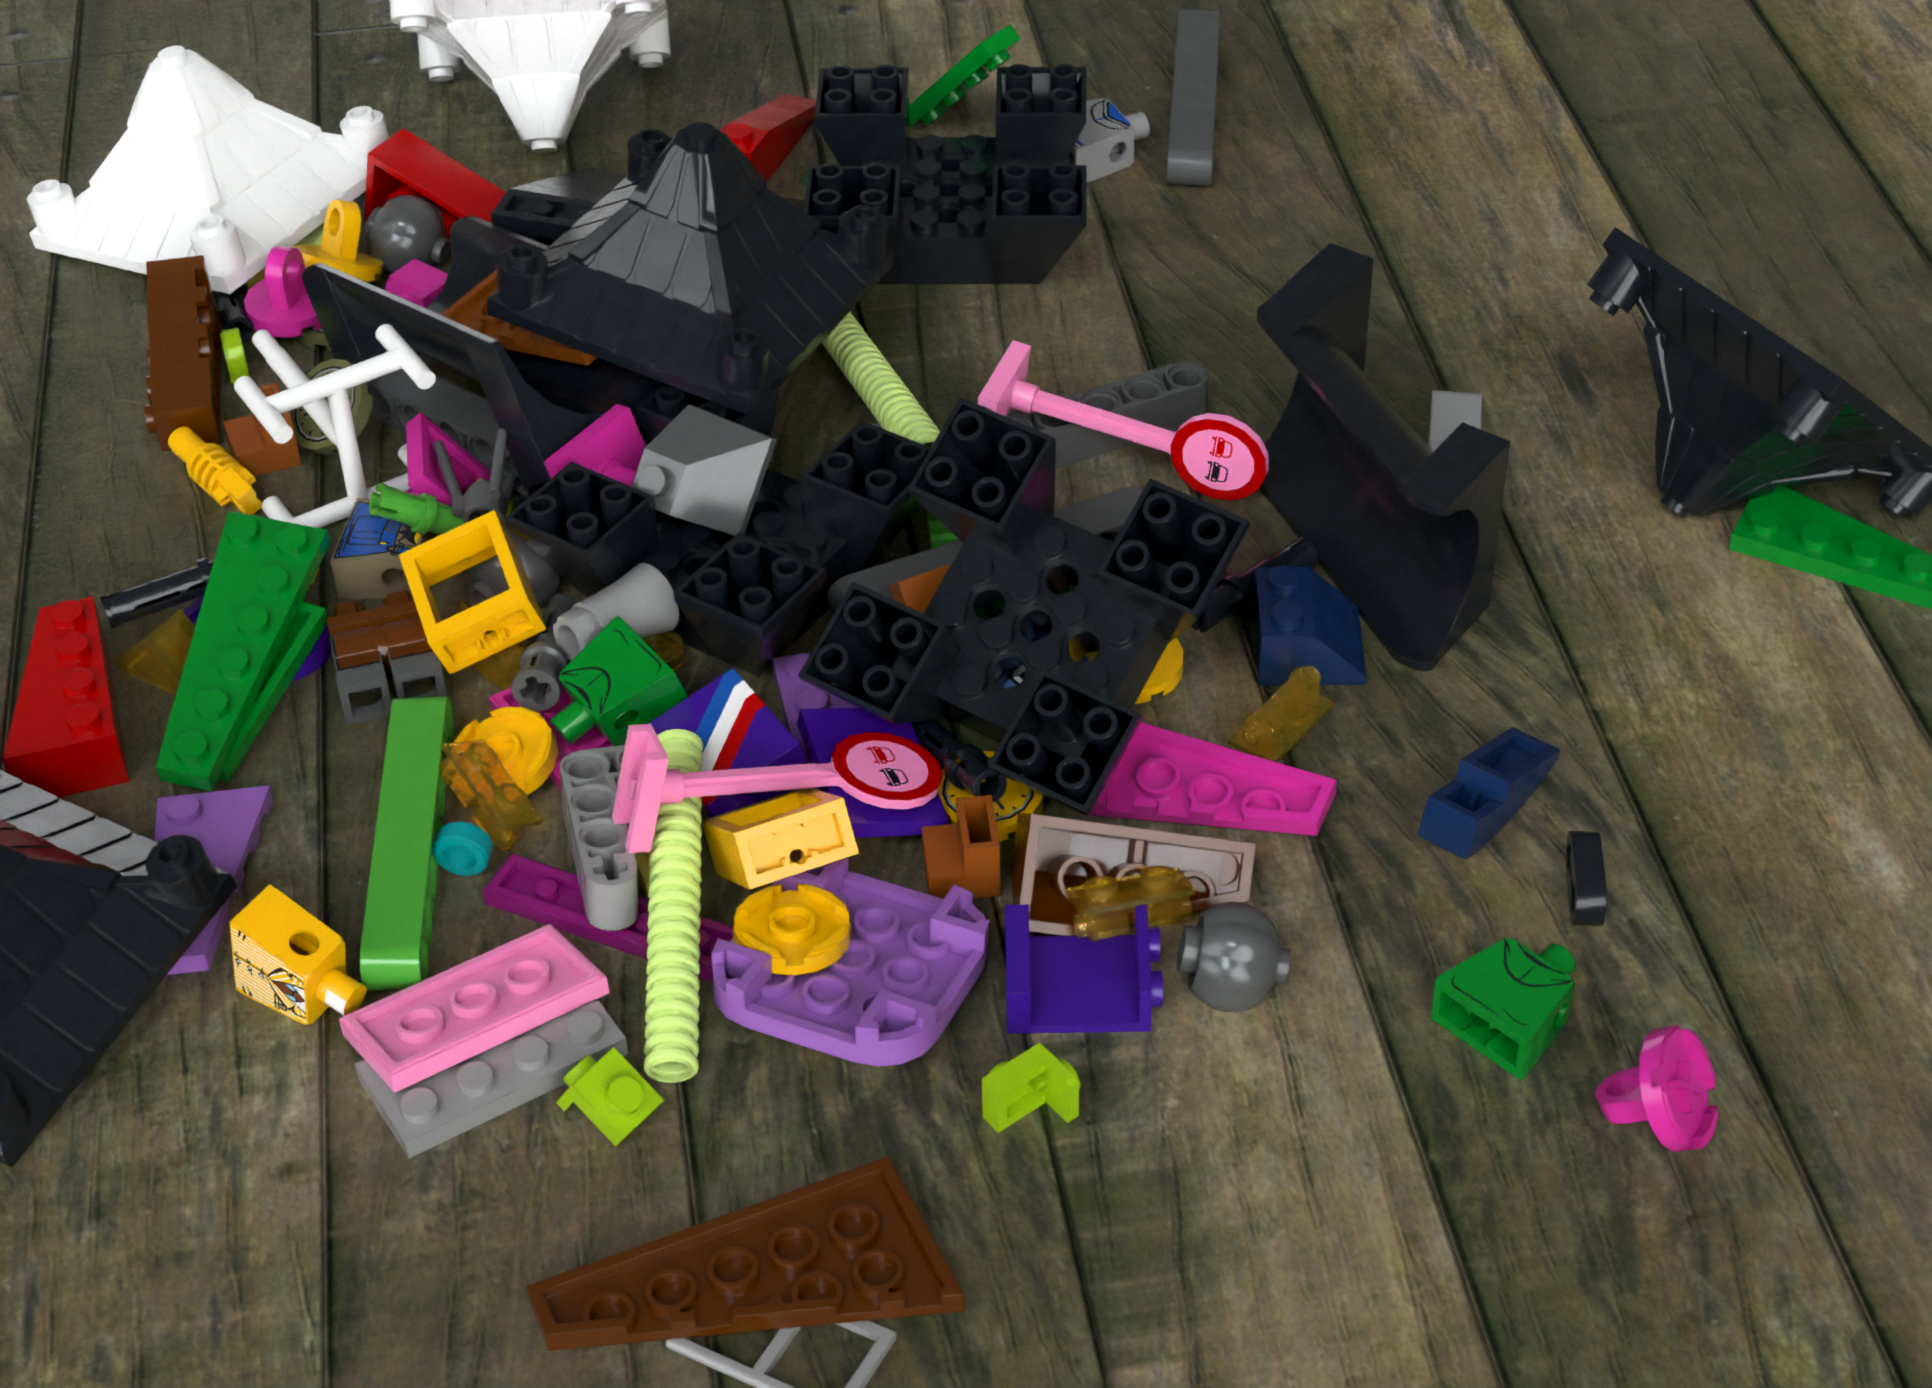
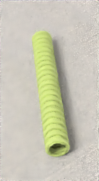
[821,312,941,448]
[644,729,703,1083]

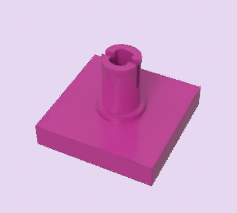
[544,404,646,487]
[406,413,490,506]

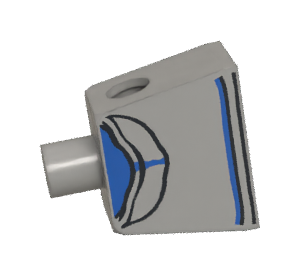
[1065,98,1150,184]

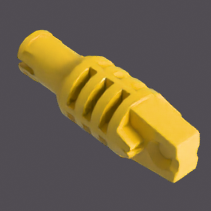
[168,426,262,515]

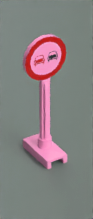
[978,340,1269,501]
[612,724,943,853]

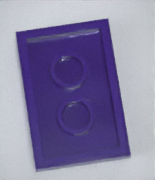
[797,708,949,838]

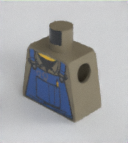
[330,498,437,600]

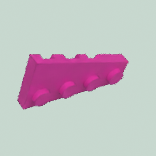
[1089,722,1336,836]

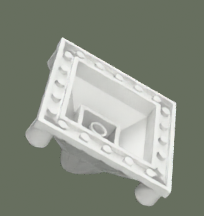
[389,0,671,153]
[27,45,390,294]

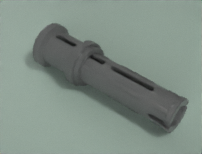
[511,594,577,711]

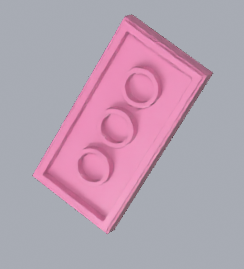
[339,924,610,1093]

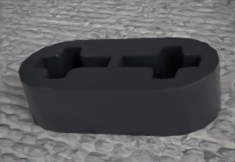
[1565,831,1606,926]

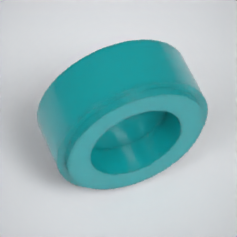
[432,822,493,876]

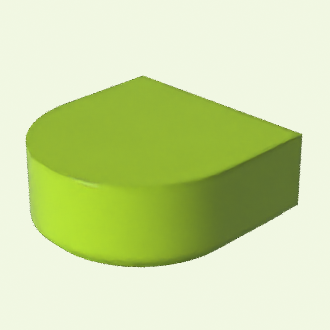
[219,327,250,384]

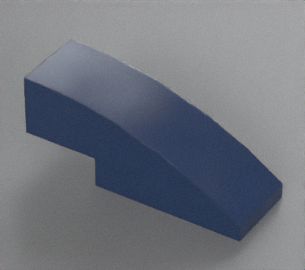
[1417,727,1561,859]

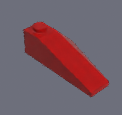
[719,94,816,183]

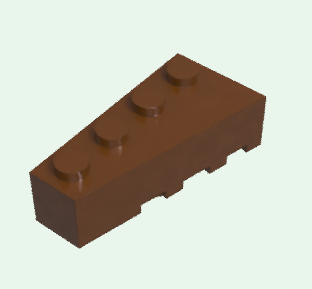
[145,255,221,451]

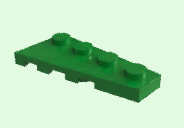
[909,24,1021,128]

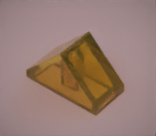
[115,609,195,696]

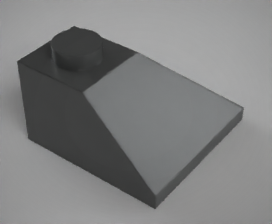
[631,404,777,536]

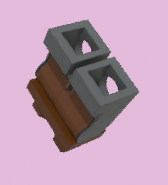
[327,590,447,726]

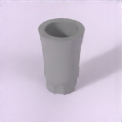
[553,563,679,661]

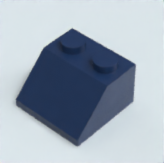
[1253,566,1367,685]

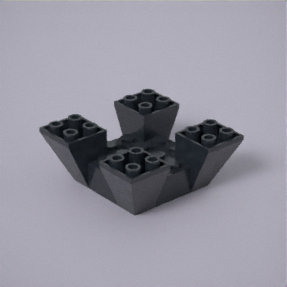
[803,64,1087,284]
[504,383,931,677]
[798,397,1250,816]

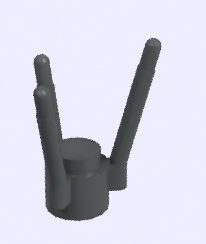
[433,428,516,524]

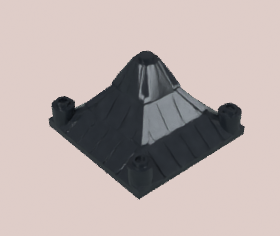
[487,122,894,417]
[1586,227,1932,519]
[0,770,238,1167]

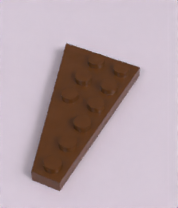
[526,1157,965,1351]

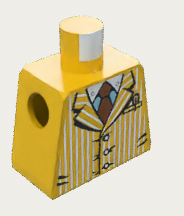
[229,884,367,1025]

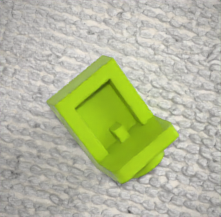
[982,1042,1081,1133]
[556,1047,664,1147]

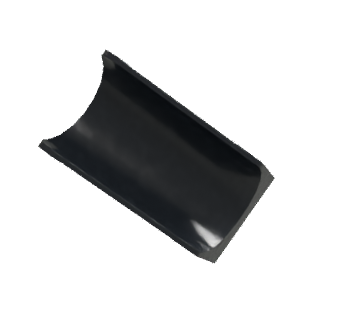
[302,215,664,490]
[1257,243,1510,671]

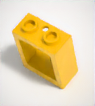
[399,510,547,675]
[701,788,859,890]

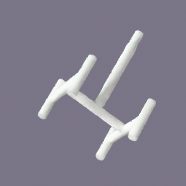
[234,324,436,528]

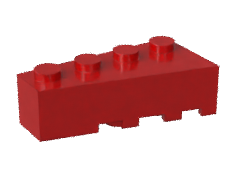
[365,128,506,239]
[3,597,130,798]

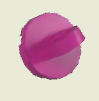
[244,246,322,338]
[1595,1025,1718,1152]

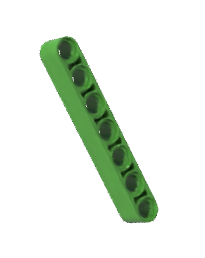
[360,695,453,992]

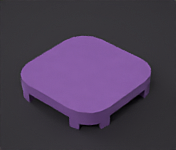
[711,857,990,1067]

